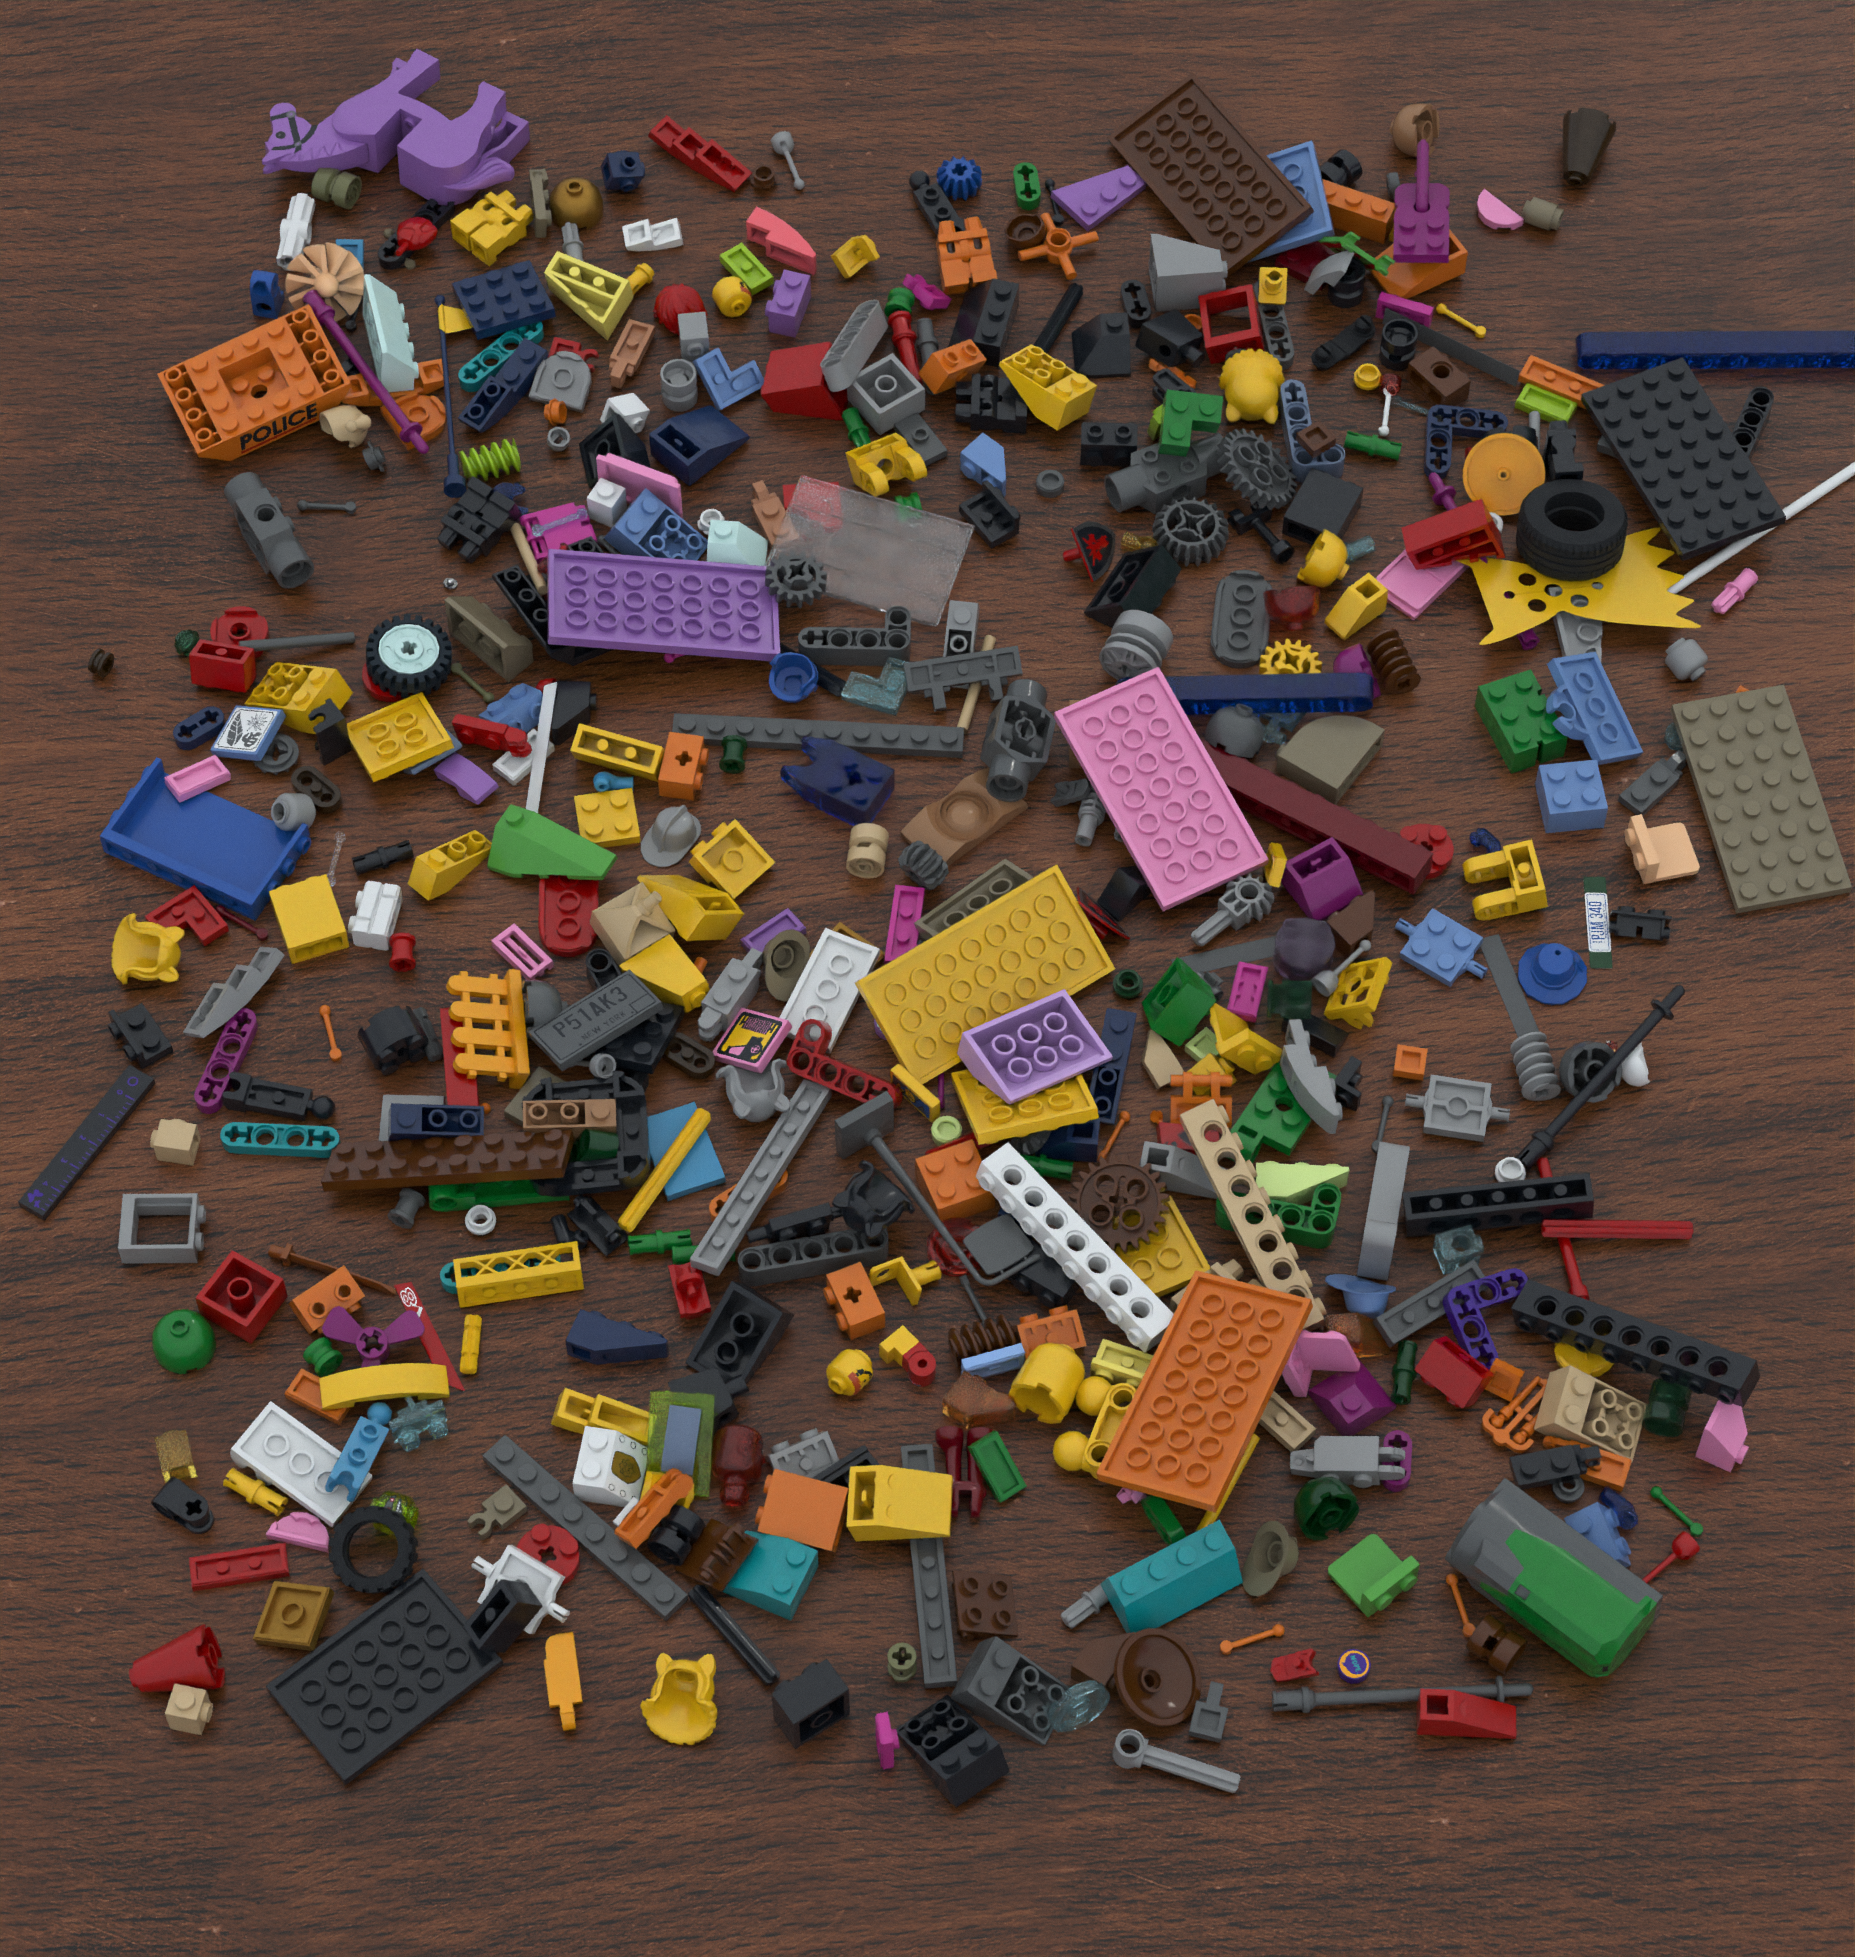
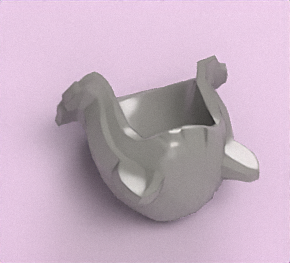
[716,1059,790,1122]

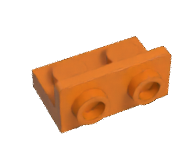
[1013,1305,1087,1362]

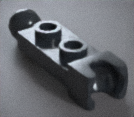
[909,171,965,236]
[223,1072,335,1121]

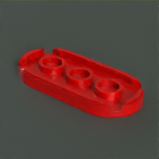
[538,875,599,957]

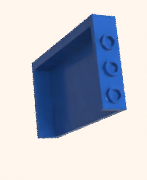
[100,757,311,921]

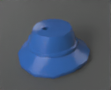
[1518,943,1587,1005]

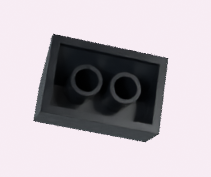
[948,279,1019,368]
[1084,545,1182,628]

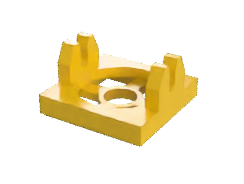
[1324,957,1393,1029]

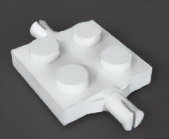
[471,1545,570,1634]

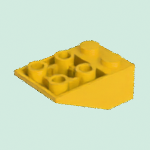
[999,344,1097,431]
[244,662,353,734]
[637,875,744,941]
[847,1465,953,1541]

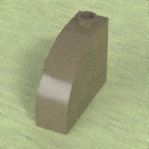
[1275,715,1385,805]

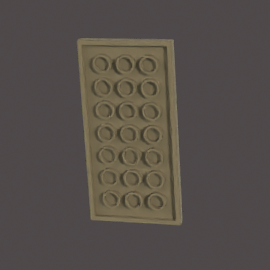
[1670,685,1852,914]

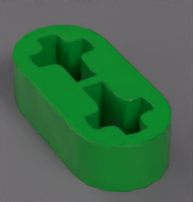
[1013,162,1041,210]
[1141,1495,1186,1546]

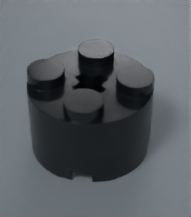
[357,1006,428,1075]

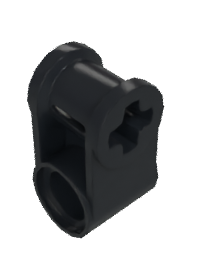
[585,948,622,991]
[151,1477,214,1534]

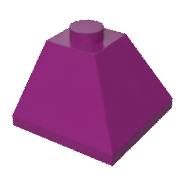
[1308,1359,1396,1436]

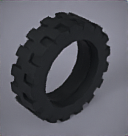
[329,1506,418,1594]

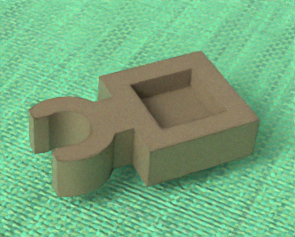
[468,1484,527,1540]

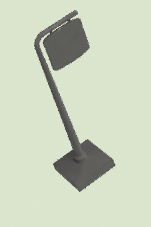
[835,1091,1040,1286]

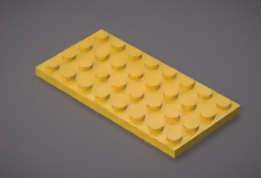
[854,864,1115,1085]

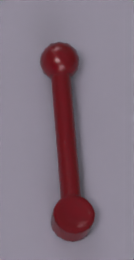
[215,905,269,941]

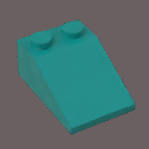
[704,1530,819,1621]

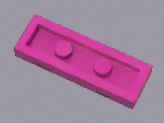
[884,885,925,965]

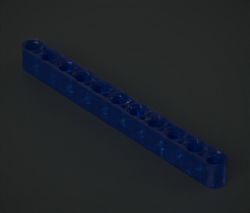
[1575,331,1855,369]

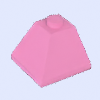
[1695,1400,1749,1473]

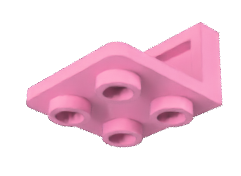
[1282,1330,1360,1397]

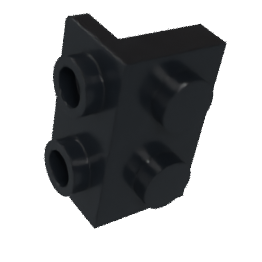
[1080,422,1138,467]
[959,480,1021,549]

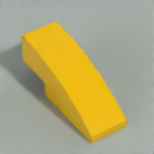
[551,1388,657,1445]

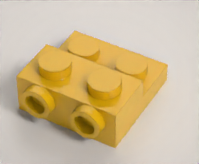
[689,819,775,900]

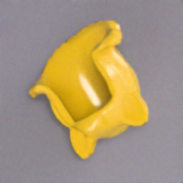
[1218,349,1285,424]
[111,913,185,984]
[640,1653,717,1745]

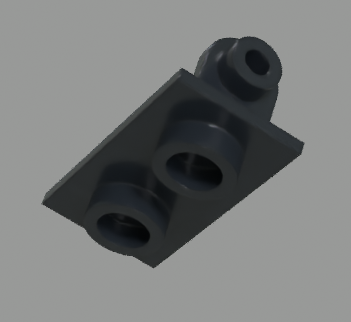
[1609,906,1672,941]
[567,1195,628,1256]

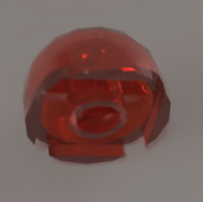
[1263,586,1321,631]

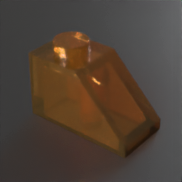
[1323,1312,1390,1358]

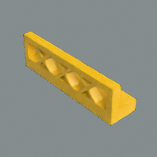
[453,1241,584,1308]

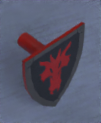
[1063,521,1116,582]
[1077,886,1130,940]

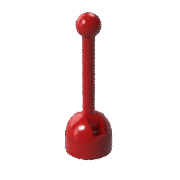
[1642,1531,1700,1583]

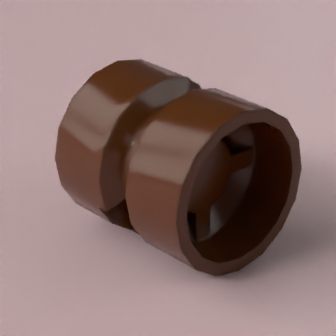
[1466,1614,1528,1675]

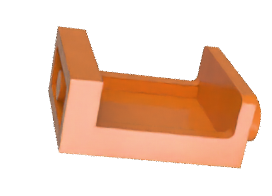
[755,1469,849,1553]

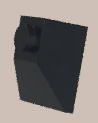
[1071,312,1131,379]
[579,413,651,489]

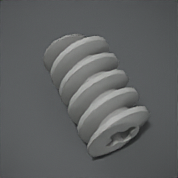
[1510,1032,1561,1101]

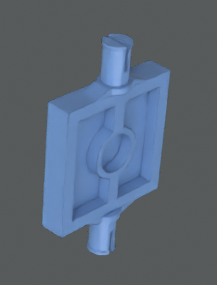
[1395,908,1488,987]

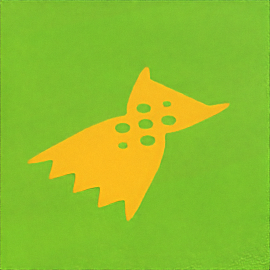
[1455,527,1701,645]

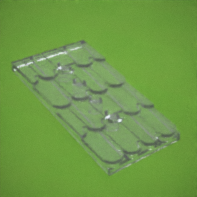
[765,475,975,627]

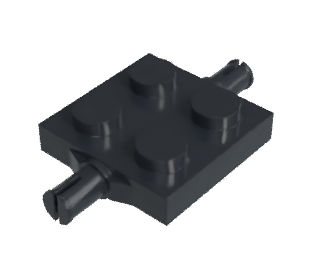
[746,1202,842,1244]

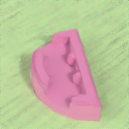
[1477,189,1524,230]
[266,1512,330,1553]

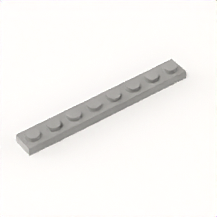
[690,1079,832,1276]

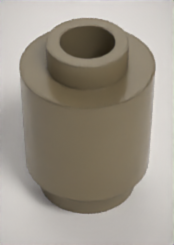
[1522,197,1564,231]

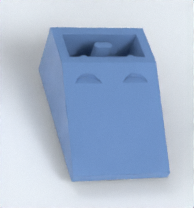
[603,488,708,561]

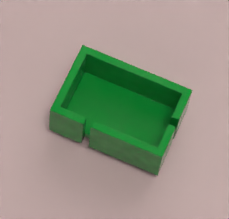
[1475,669,1568,774]

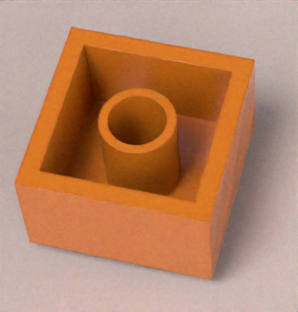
[915,1139,995,1225]

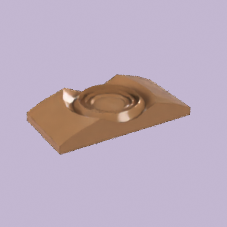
[900,768,1028,866]

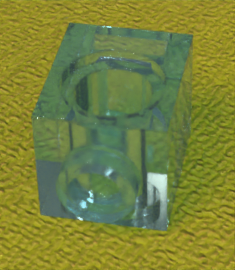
[1433,1225,1484,1275]

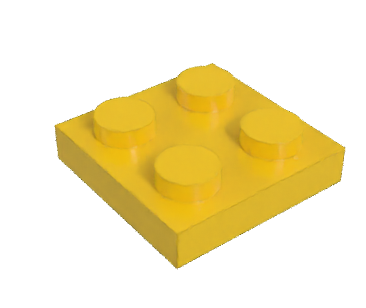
[574,788,641,848]

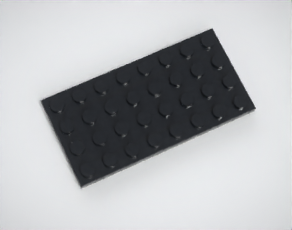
[1581,357,1786,561]

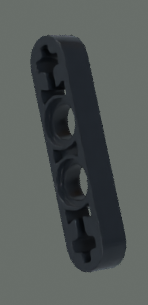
[378,198,455,270]

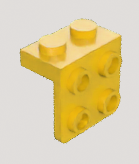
[1209,1003,1282,1075]

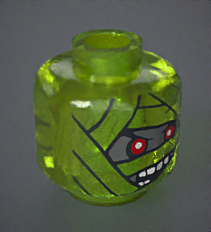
[370,1490,419,1536]

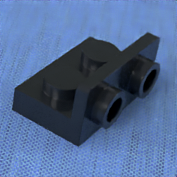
[107,1003,173,1069]

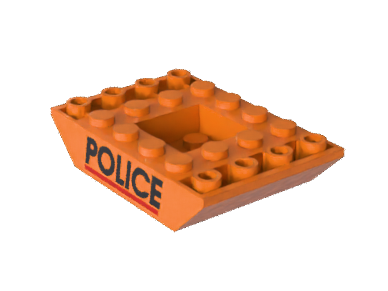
[157,304,352,461]

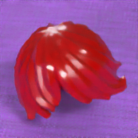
[653,283,708,335]

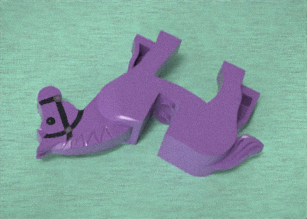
[262,49,530,206]

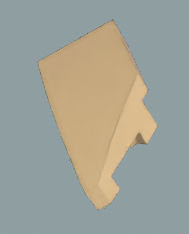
[1140,1030,1184,1090]

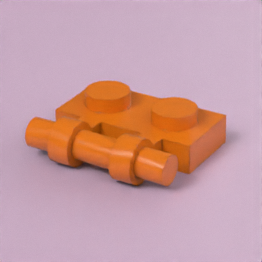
[1170,1072,1232,1128]

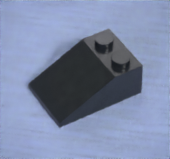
[685,1281,794,1384]

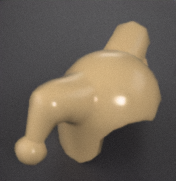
[319,403,371,448]

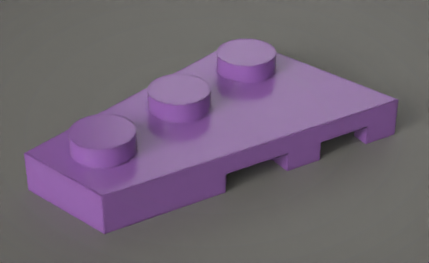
[1051,166,1146,232]

